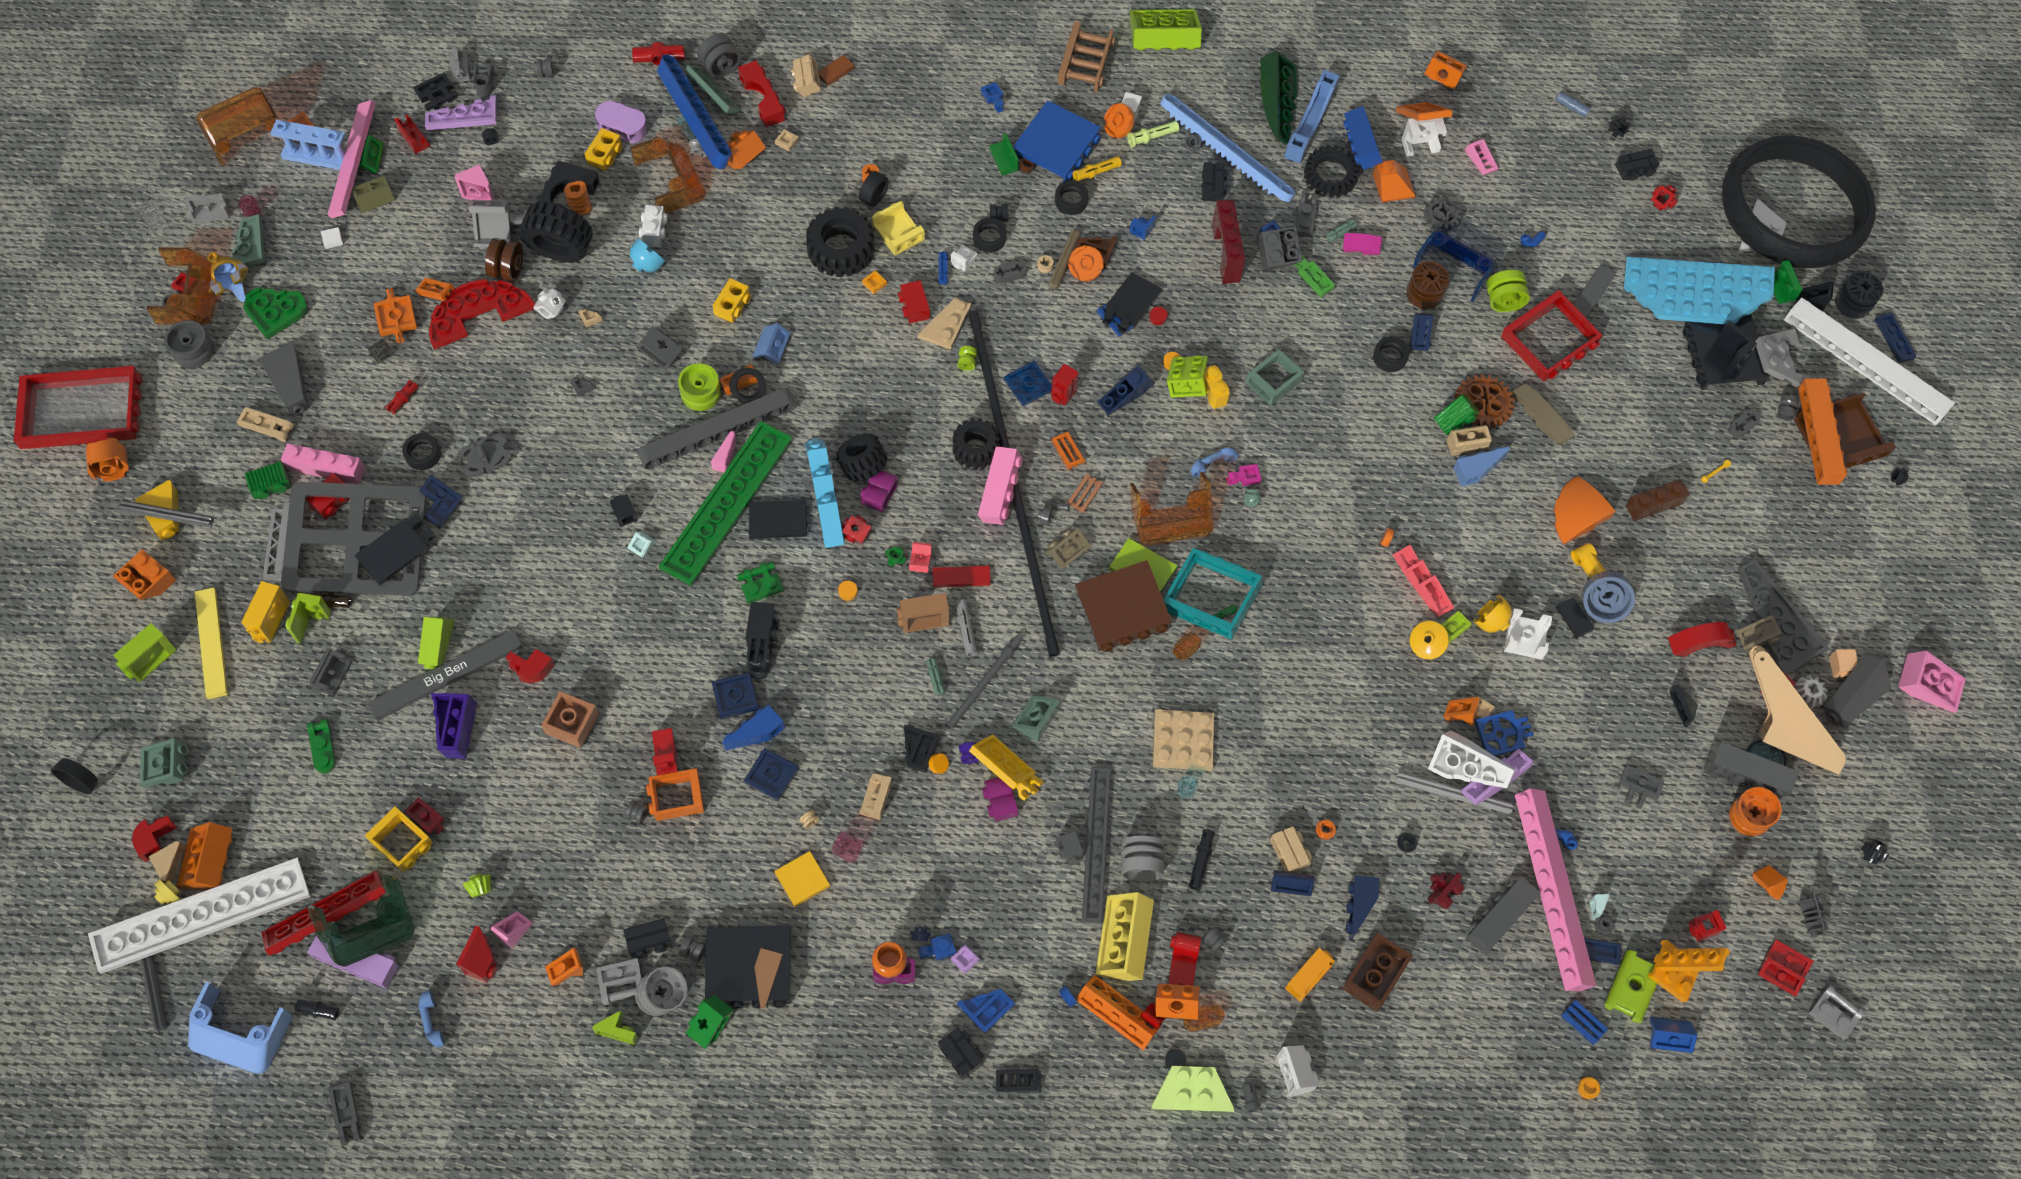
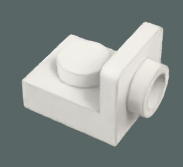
[951,245,978,271]

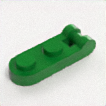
[307,718,336,774]

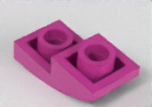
[1343,233,1382,255]

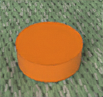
[1380,527,1395,547]

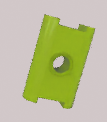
[1604,950,1657,1023]

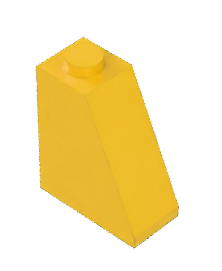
[135,480,179,541]

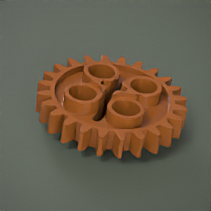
[1454,374,1515,429]

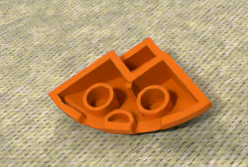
[1554,476,1615,544]

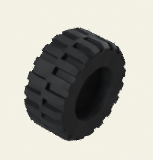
[519,202,593,263]
[806,207,875,277]

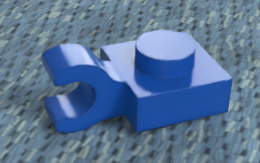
[981,82,1004,113]
[918,933,956,961]

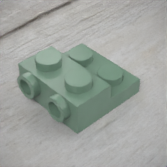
[140,738,188,788]

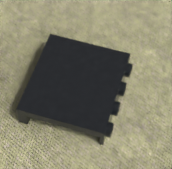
[1683,314,1770,390]
[705,925,791,1009]

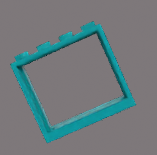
[1163,548,1262,640]

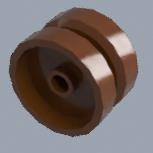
[485,238,524,282]

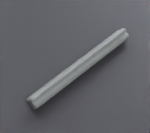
[1396,772,1514,814]

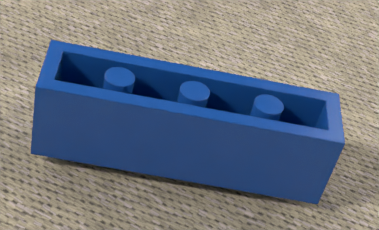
[1343,106,1383,170]

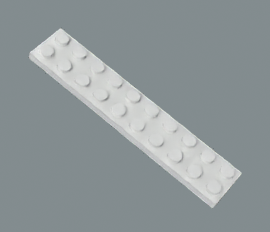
[88,858,311,974]

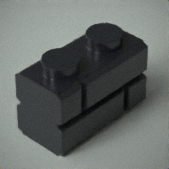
[1615,149,1659,181]
[1201,162,1228,201]
[623,918,672,959]
[938,1027,984,1080]

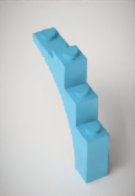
[805,438,844,548]

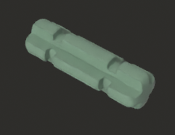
[1326,219,1358,242]
[926,658,945,696]

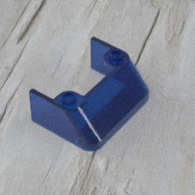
[1412,231,1497,302]

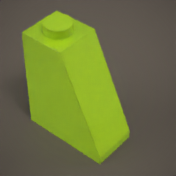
[418,616,455,669]

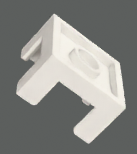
[1402,118,1447,156]
[1504,608,1552,659]

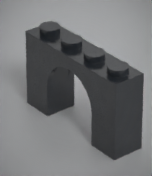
[537,161,600,214]

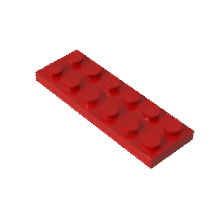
[261,870,386,956]

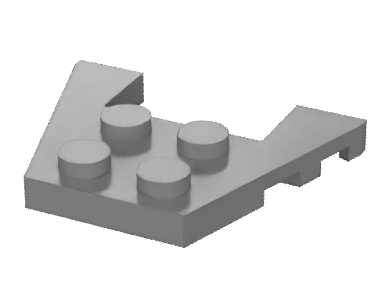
[1755,329,1811,387]

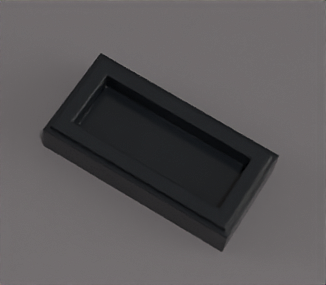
[1556,597,1594,639]

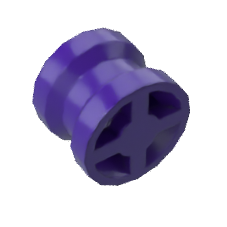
[959,742,979,764]

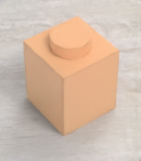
[1829,649,1858,680]

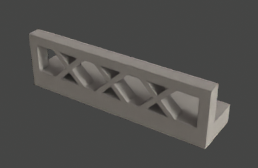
[263,502,290,580]

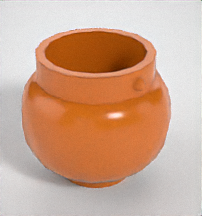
[871,941,907,978]

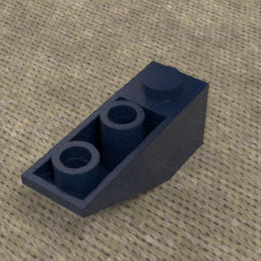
[1097,366,1155,416]
[1346,875,1379,940]

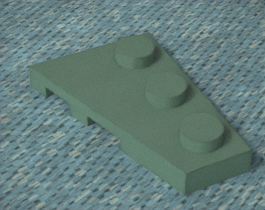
[232,214,265,267]

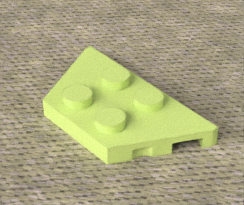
[1151,1066,1234,1112]

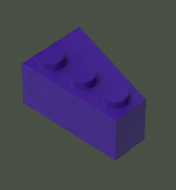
[431,693,477,759]

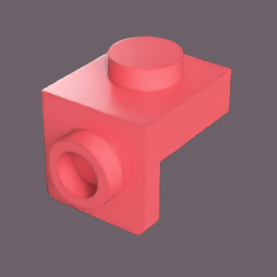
[909,542,932,573]

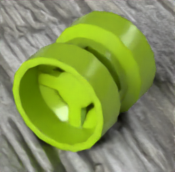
[957,346,977,371]

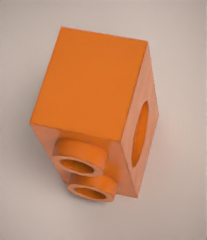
[1424,50,1467,89]
[1156,983,1200,1020]

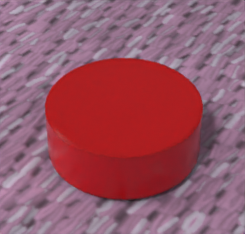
[1149,307,1167,325]

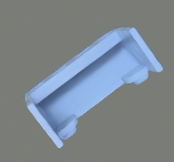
[188,982,293,1074]

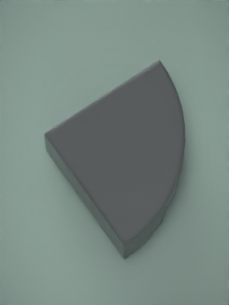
[570,378,595,397]

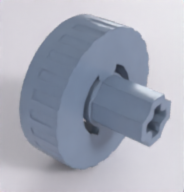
[1582,571,1635,623]

